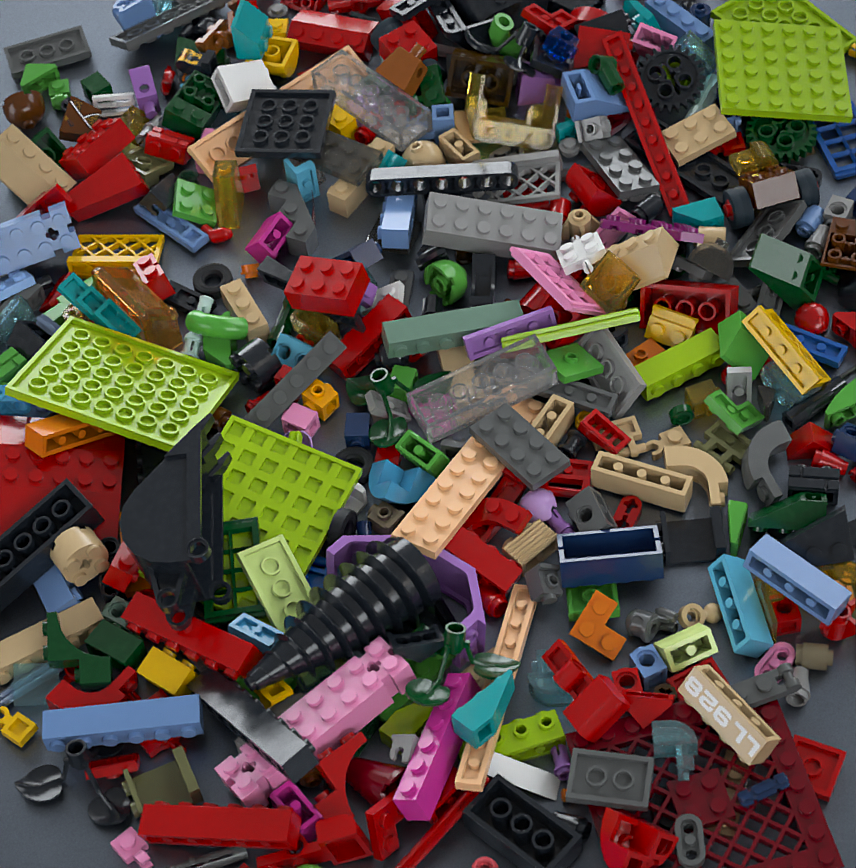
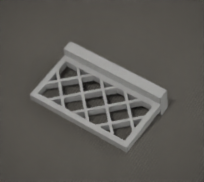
[473,149,563,205]

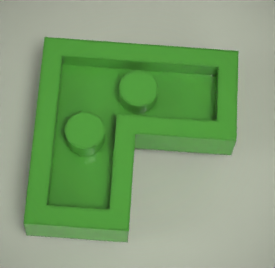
[703,389,765,435]

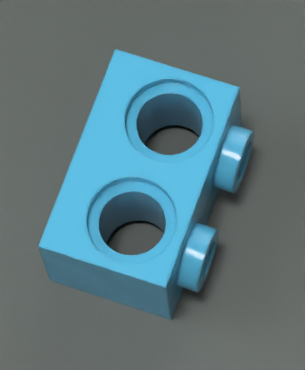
[271,333,313,368]

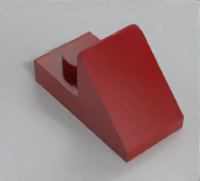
[234,164,261,194]

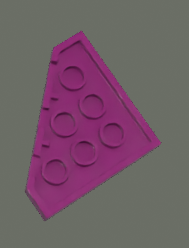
[599,215,704,244]

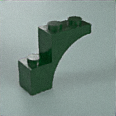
[42,612,113,691]

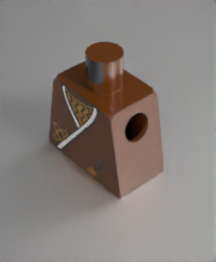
[59,96,102,142]

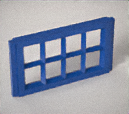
[813,100,856,180]

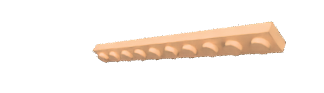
[454,584,537,792]

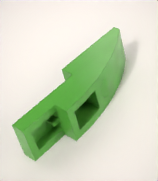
[824,378,856,430]

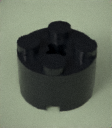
[229,337,282,393]

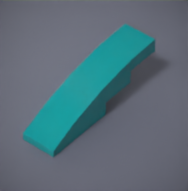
[56,272,143,337]

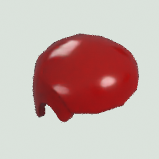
[794,302,830,335]

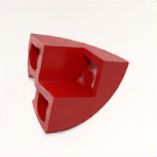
[600,807,679,868]

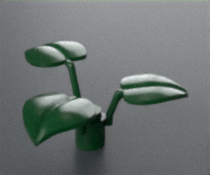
[346,368,452,448]
[405,622,521,707]

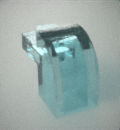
[527,649,571,707]
[652,720,698,781]

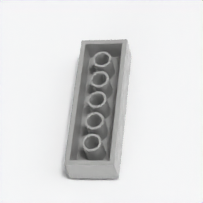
[422,192,563,261]

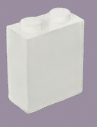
[211,59,276,114]

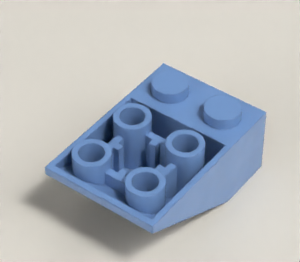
[560,69,629,122]

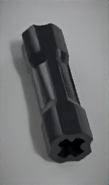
[781,376,847,431]

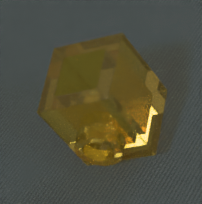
[684,379,720,420]

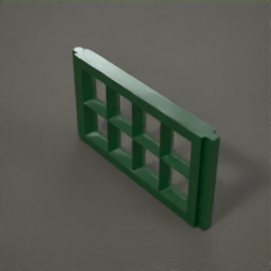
[204,517,267,625]

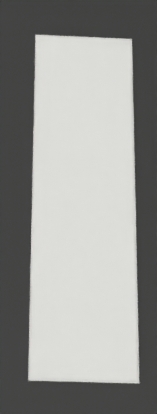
[487,752,560,801]

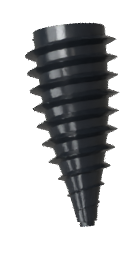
[244,537,441,692]

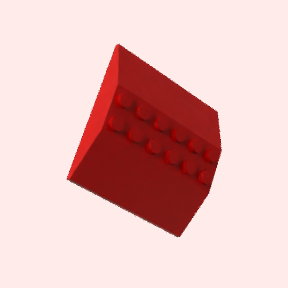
[0,415,126,541]

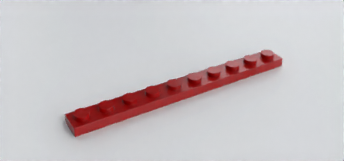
[602,31,690,219]

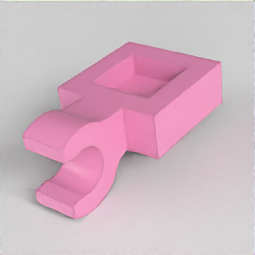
[110,826,154,868]

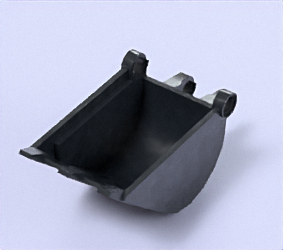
[119,413,233,631]

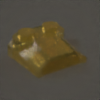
[579,250,641,314]

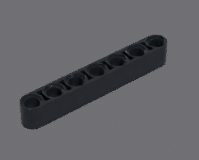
[365,161,519,197]

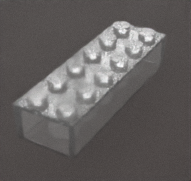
[311,49,433,152]
[406,333,559,444]

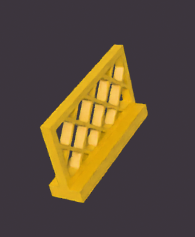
[66,234,165,279]
[741,305,831,395]

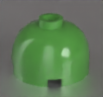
[424,259,468,306]

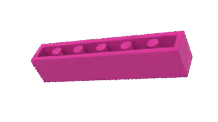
[393,673,482,821]

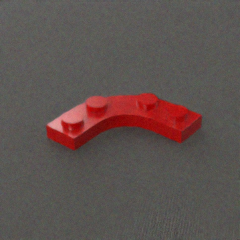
[457,498,533,536]

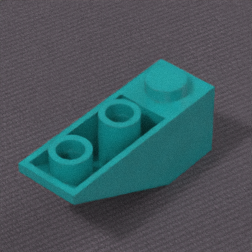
[451,669,515,749]

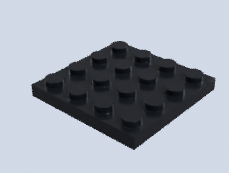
[235,89,337,159]

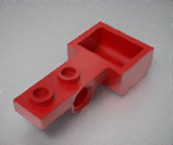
[541,639,631,743]
[256,814,373,868]

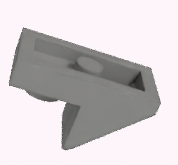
[726,366,752,406]
[365,390,411,423]

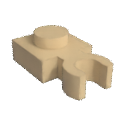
[646,425,692,460]

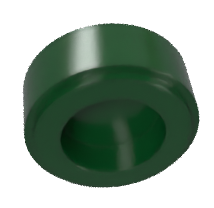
[669,404,694,426]

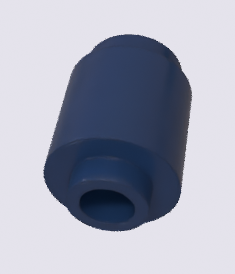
[690,3,711,28]

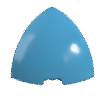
[368,459,436,504]

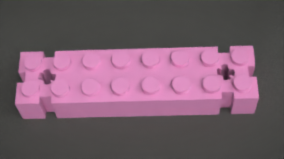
[214,636,417,808]

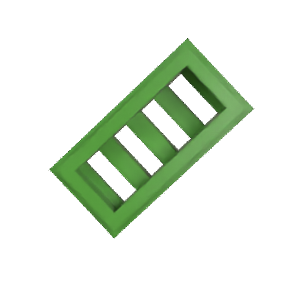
[727,500,748,557]

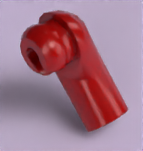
[200,224,233,244]

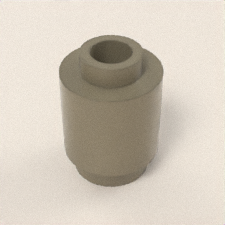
[795,642,834,671]

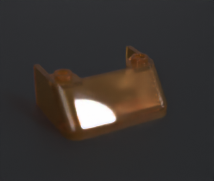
[91,266,183,350]

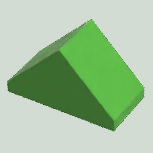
[20,64,61,94]

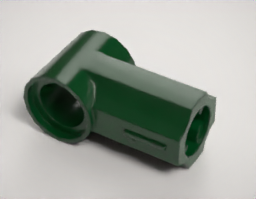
[588,54,625,96]

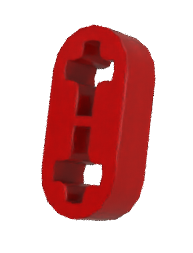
[613,495,642,528]

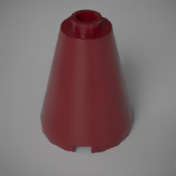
[345,757,407,806]

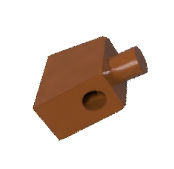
[375,43,428,99]

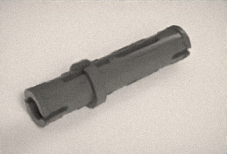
[165,847,249,868]

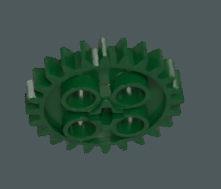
[745,116,818,164]

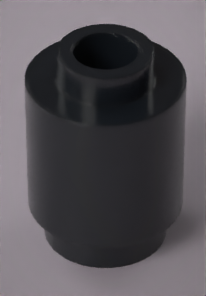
[630,194,663,224]

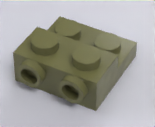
[124,146,174,188]

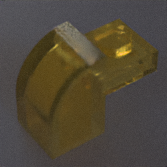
[729,141,779,176]

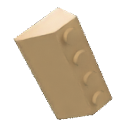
[0,124,77,205]
[587,226,679,303]

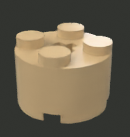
[50,526,110,587]

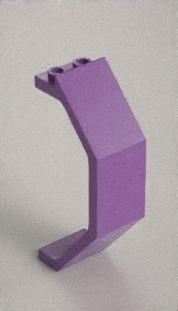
[326,535,486,668]

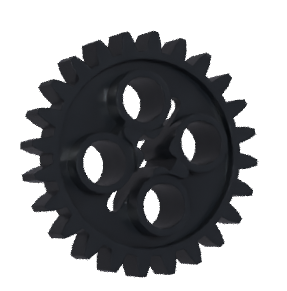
[637,44,706,114]

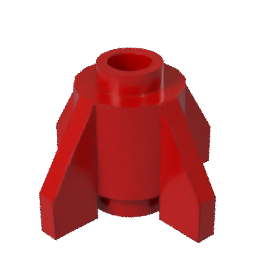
[819,597,856,641]

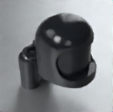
[178,16,217,41]

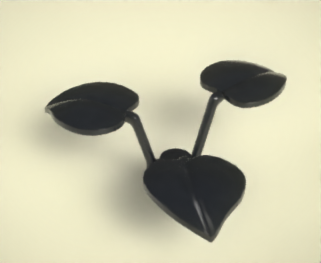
[464,21,539,78]
[14,739,132,825]

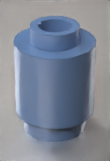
[795,205,824,238]

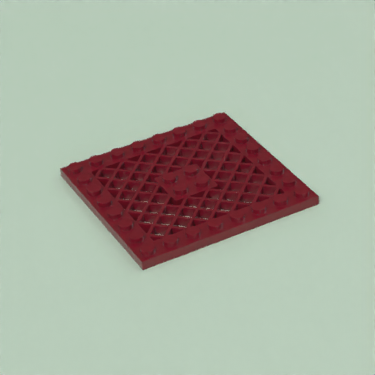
[565,699,845,868]

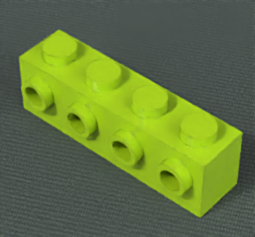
[634,328,725,401]
[457,709,566,764]

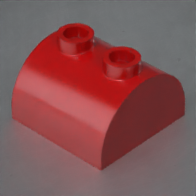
[566,163,623,217]

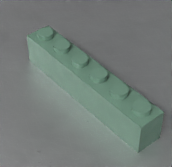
[382,300,524,359]

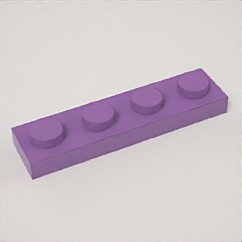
[462,306,557,361]

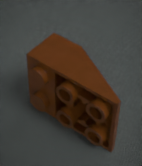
[821,216,856,271]

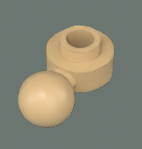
[678,603,723,629]

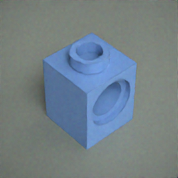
[629,644,667,691]

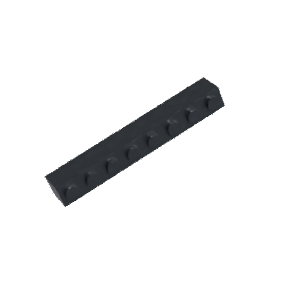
[186,667,319,784]

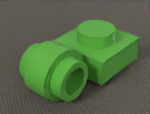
[48,78,71,111]

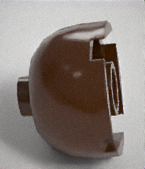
[2,90,45,130]

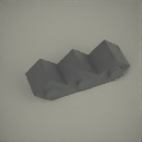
[267,179,319,257]

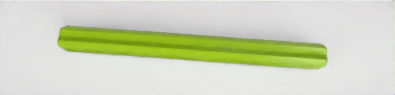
[501,308,640,351]

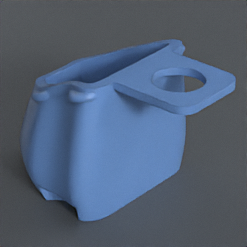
[112,0,163,43]

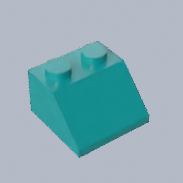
[231,0,273,60]

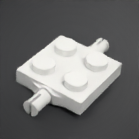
[556,231,608,276]

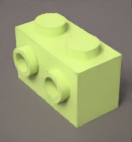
[653,623,719,673]

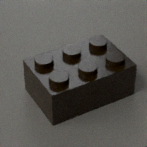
[445,48,515,107]

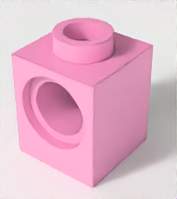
[281,402,320,438]

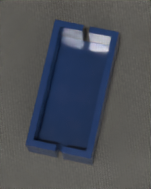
[557,525,664,588]

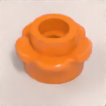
[240,263,259,279]

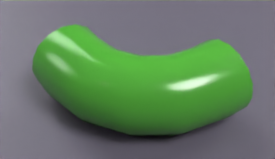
[489,13,522,59]
[185,310,248,340]

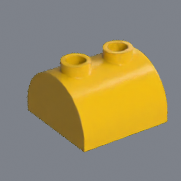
[245,36,299,78]

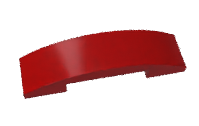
[473,467,527,544]

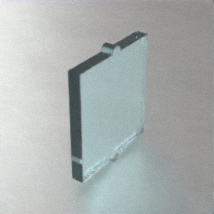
[11,663,60,707]

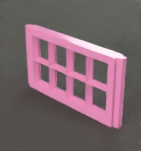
[509,246,606,316]

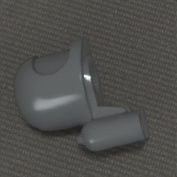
[625,607,679,643]

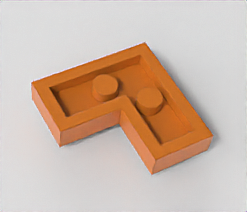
[569,590,627,661]

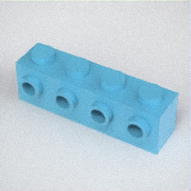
[708,554,774,658]

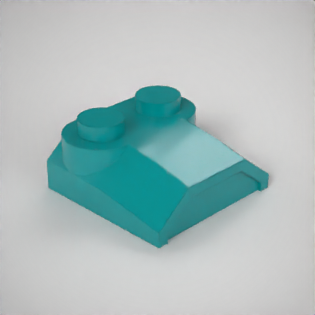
[622,0,661,40]

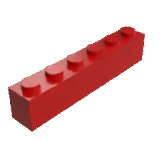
[121,591,264,680]
[138,801,302,850]

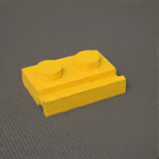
[644,304,699,347]

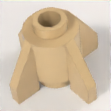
[561,209,600,241]

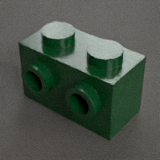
[84,619,147,672]

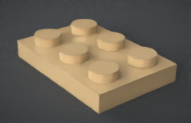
[662,103,737,167]

